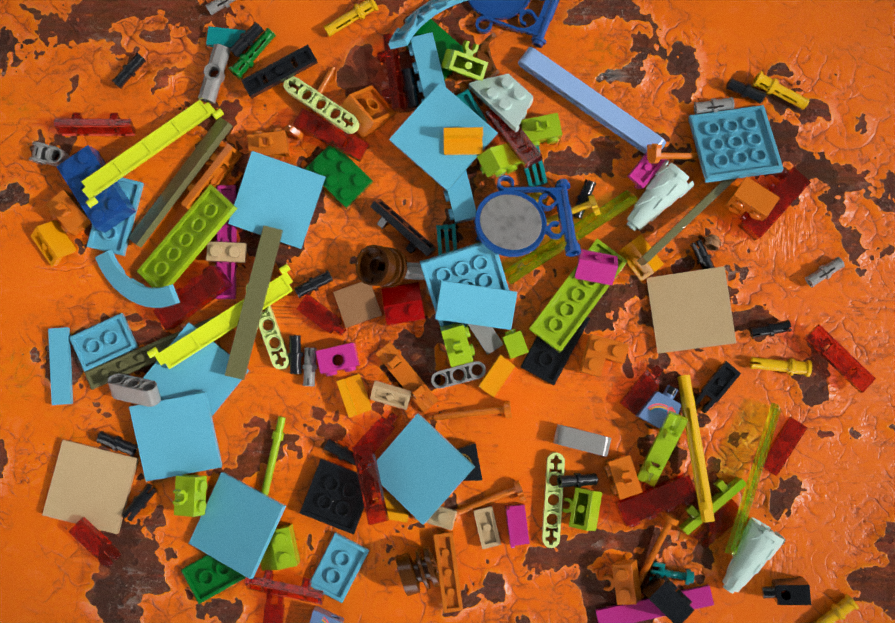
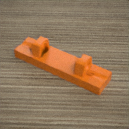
[181,144,242,209]
[375,342,439,412]

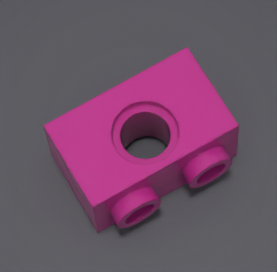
[316,342,360,377]

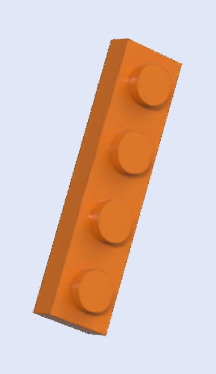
[433,531,463,613]

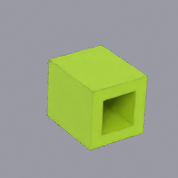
[502,329,529,359]

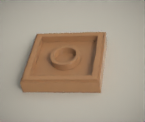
[333,282,382,328]

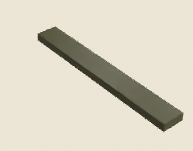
[128,117,233,248]
[637,179,736,266]
[225,226,283,380]
[84,314,234,390]

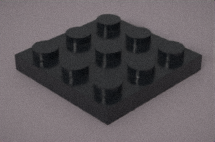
[300,458,375,535]

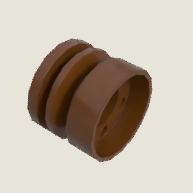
[355,245,407,288]
[396,546,440,596]

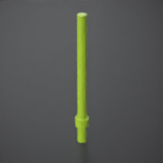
[261,416,286,496]

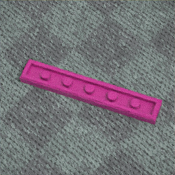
[216,185,237,299]
[595,584,714,623]

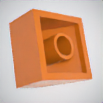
[341,85,396,138]

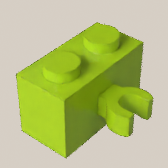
[441,40,489,81]
[519,113,563,148]
[477,142,523,177]
[440,322,475,368]
[173,474,207,517]
[562,487,602,531]

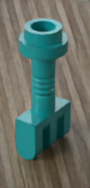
[649,561,694,585]

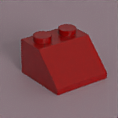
[382,282,426,326]

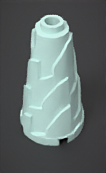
[627,160,694,231]
[722,517,786,594]

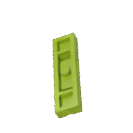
[637,410,688,487]
[679,477,747,535]

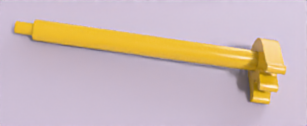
[546,195,601,224]

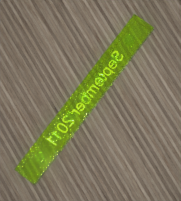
[504,190,638,285]
[725,403,781,556]

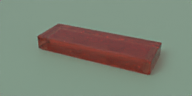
[759,417,808,476]

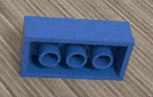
[56,145,136,233]

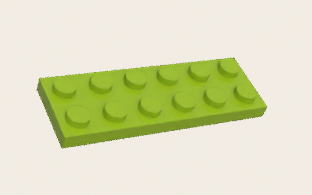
[137,184,238,288]
[529,239,628,352]

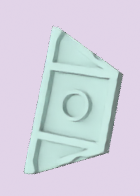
[469,74,533,132]

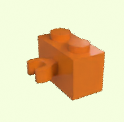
[247,128,291,159]
[46,190,91,236]
[604,454,642,500]
[602,559,642,605]

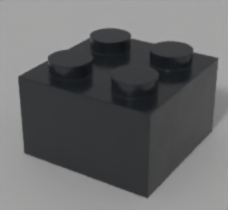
[642,573,694,623]

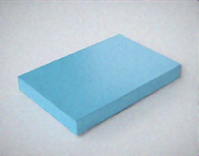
[69,313,139,372]
[308,532,369,603]

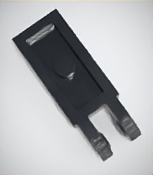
[694,361,741,413]

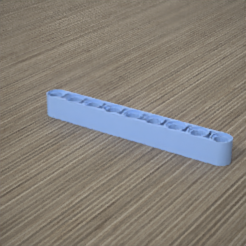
[518,47,666,154]

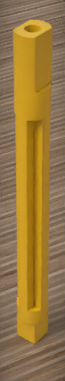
[677,375,715,523]

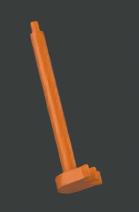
[283,66,335,140]
[647,144,699,164]
[428,401,512,421]
[455,480,526,516]
[639,511,680,586]

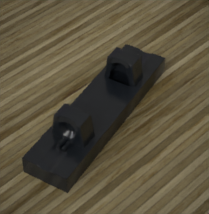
[241,44,318,99]
[370,199,437,256]

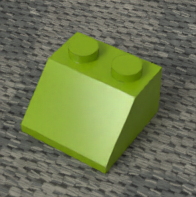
[260,524,300,571]

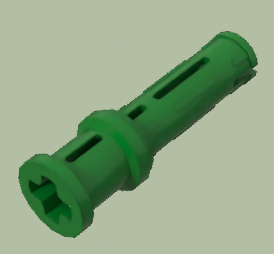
[228,28,276,80]

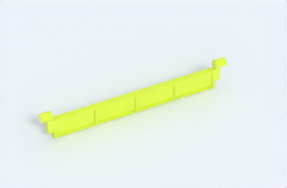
[81,100,224,208]
[147,263,293,369]

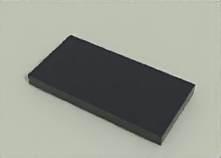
[520,317,590,386]

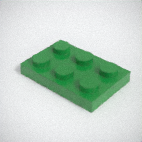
[306,141,373,208]

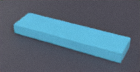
[48,327,73,405]

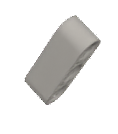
[431,361,486,389]
[107,373,161,407]
[553,424,612,457]

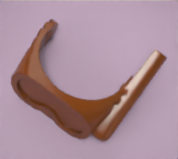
[476,33,500,79]

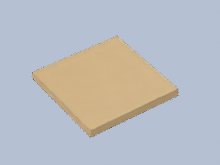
[647,266,736,354]
[42,439,139,534]

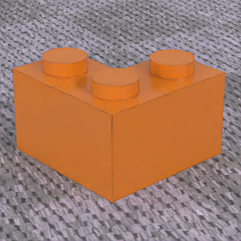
[725,176,780,221]
[579,334,629,377]

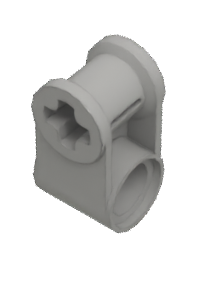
[28,141,70,166]

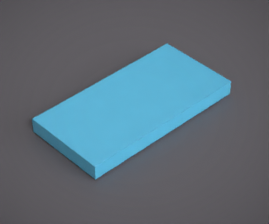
[86,178,144,256]
[435,280,517,330]

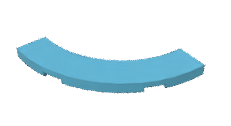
[388,0,468,49]
[95,250,180,308]

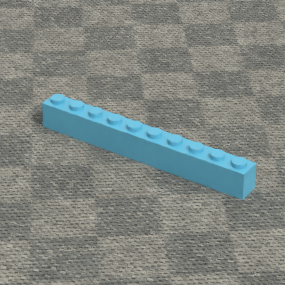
[408,32,476,224]

